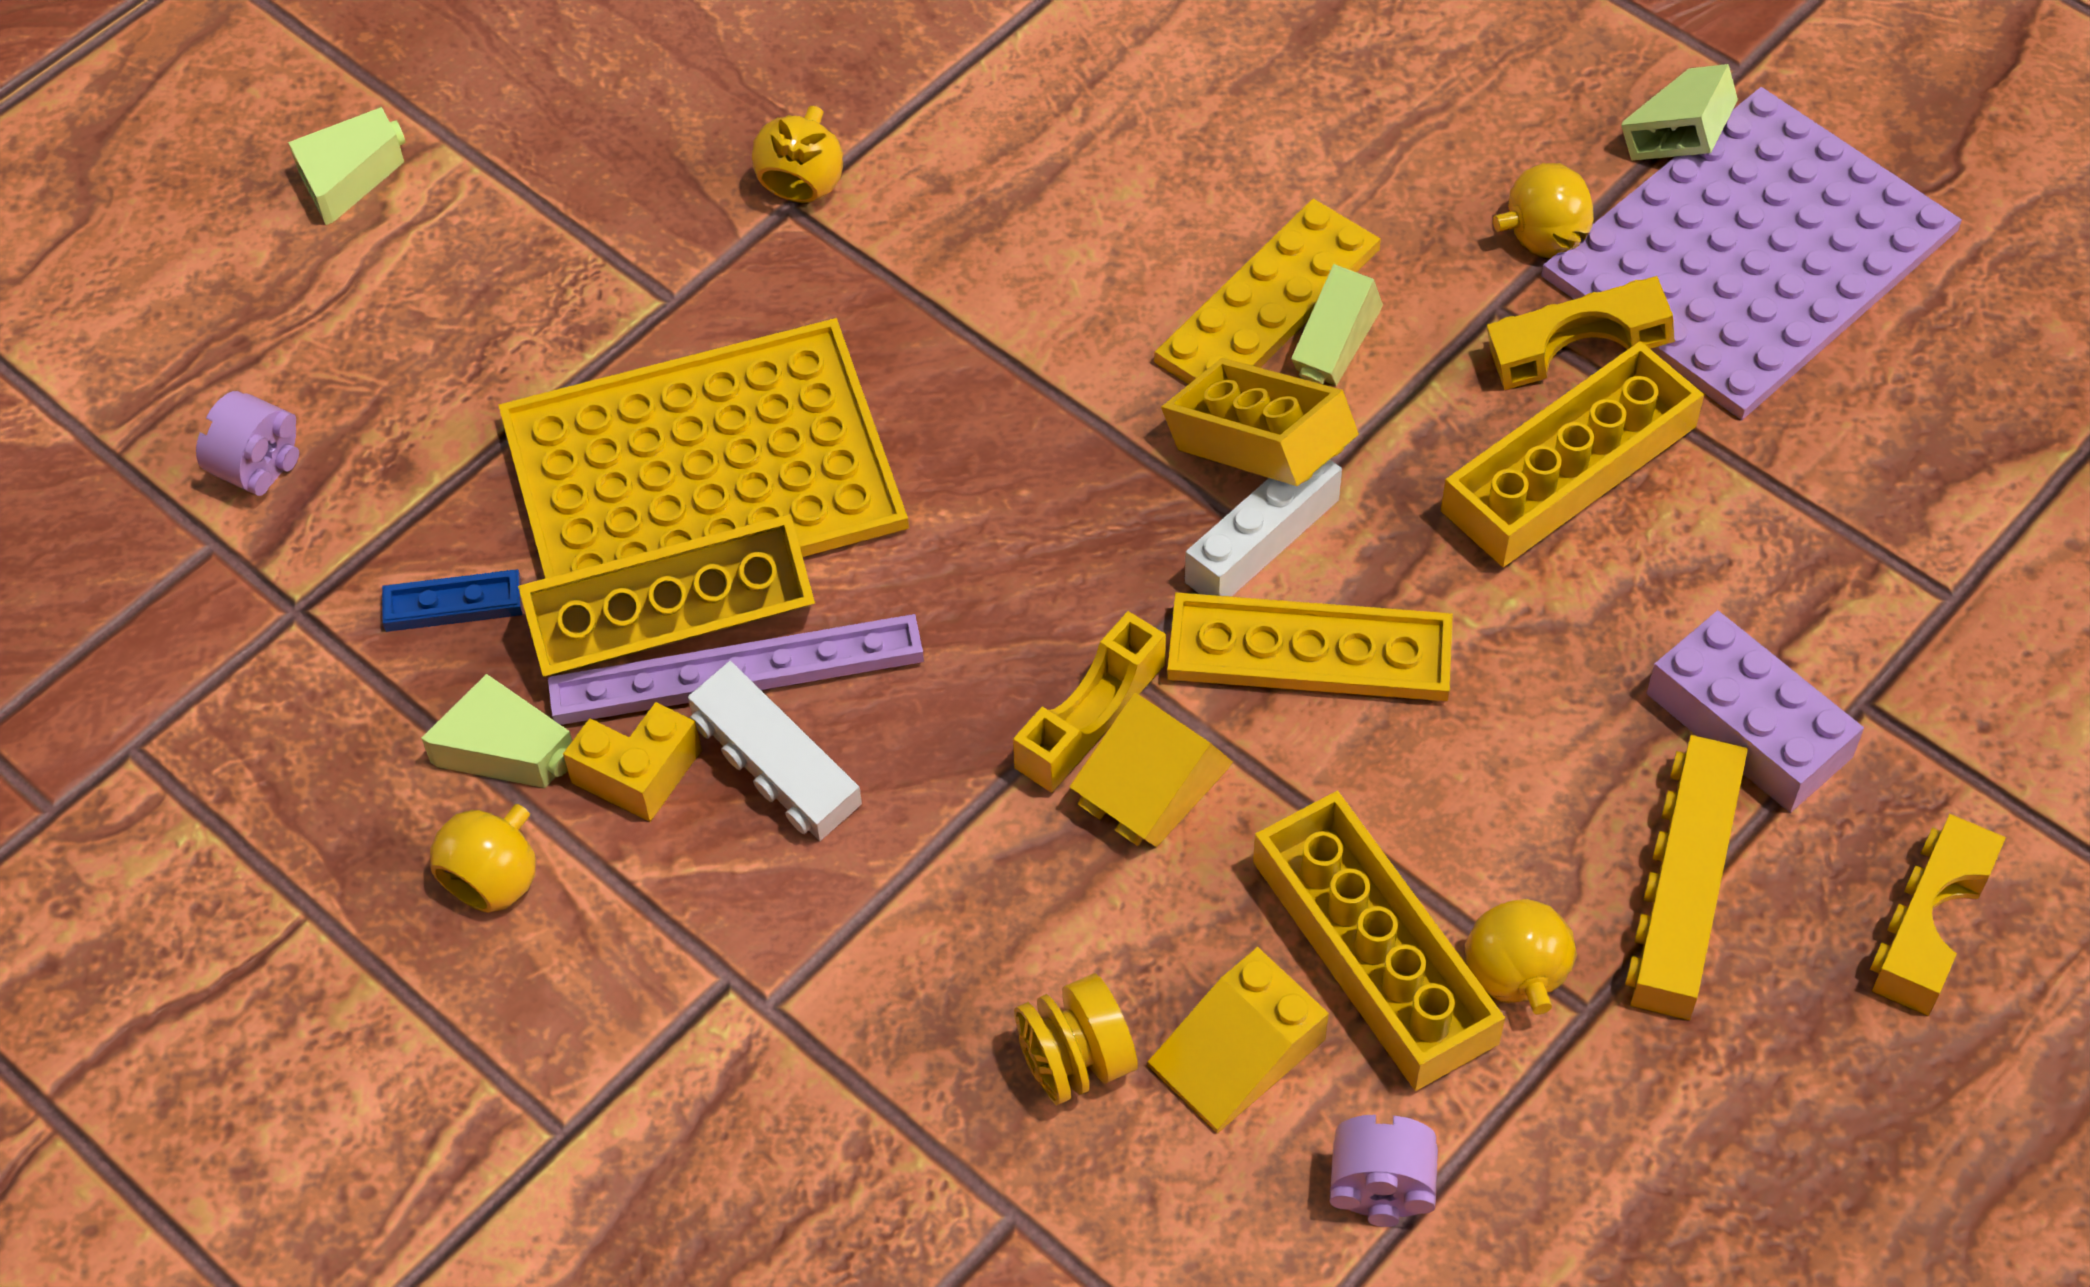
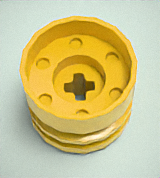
[1014,973,1138,1106]

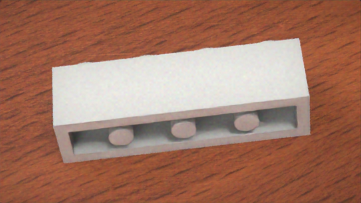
[1185,459,1342,597]
[688,660,862,841]

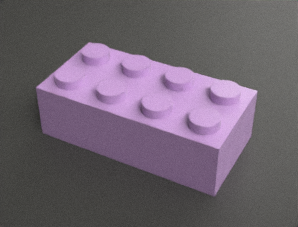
[1647,610,1864,813]

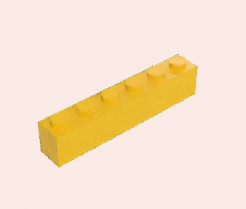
[1625,735,1748,1021]

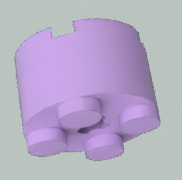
[196,391,299,496]
[1330,1115,1438,1227]

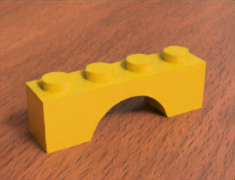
[1487,276,1675,391]
[1013,611,1166,793]
[1870,813,2006,1016]

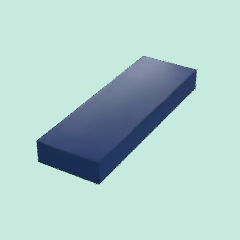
[382,569,523,632]

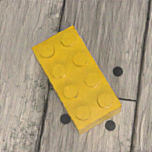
[1161,358,1359,486]

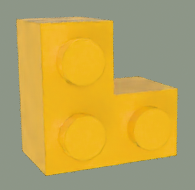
[563,702,702,822]

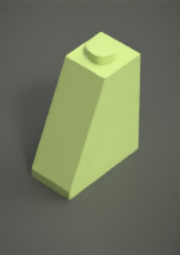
[1621,64,1738,161]
[288,107,406,225]
[1291,264,1383,386]
[421,674,572,788]

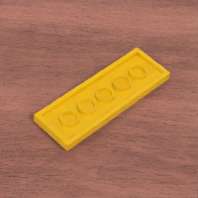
[1154,198,1381,384]
[1167,592,1453,701]

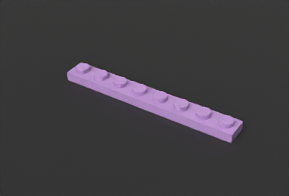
[548,614,924,725]

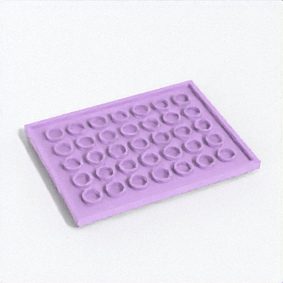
[1541,87,1962,420]

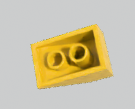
[1147,947,1329,1134]

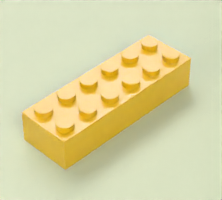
[1441,341,1704,568]
[518,514,815,678]
[1253,790,1505,1091]

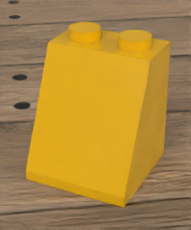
[1069,692,1233,847]

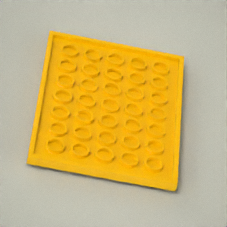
[498,318,909,579]

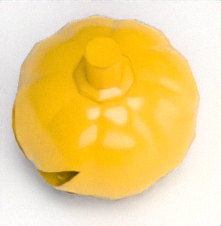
[752,106,843,203]
[1493,163,1594,258]
[430,804,536,913]
[1465,899,1577,1015]

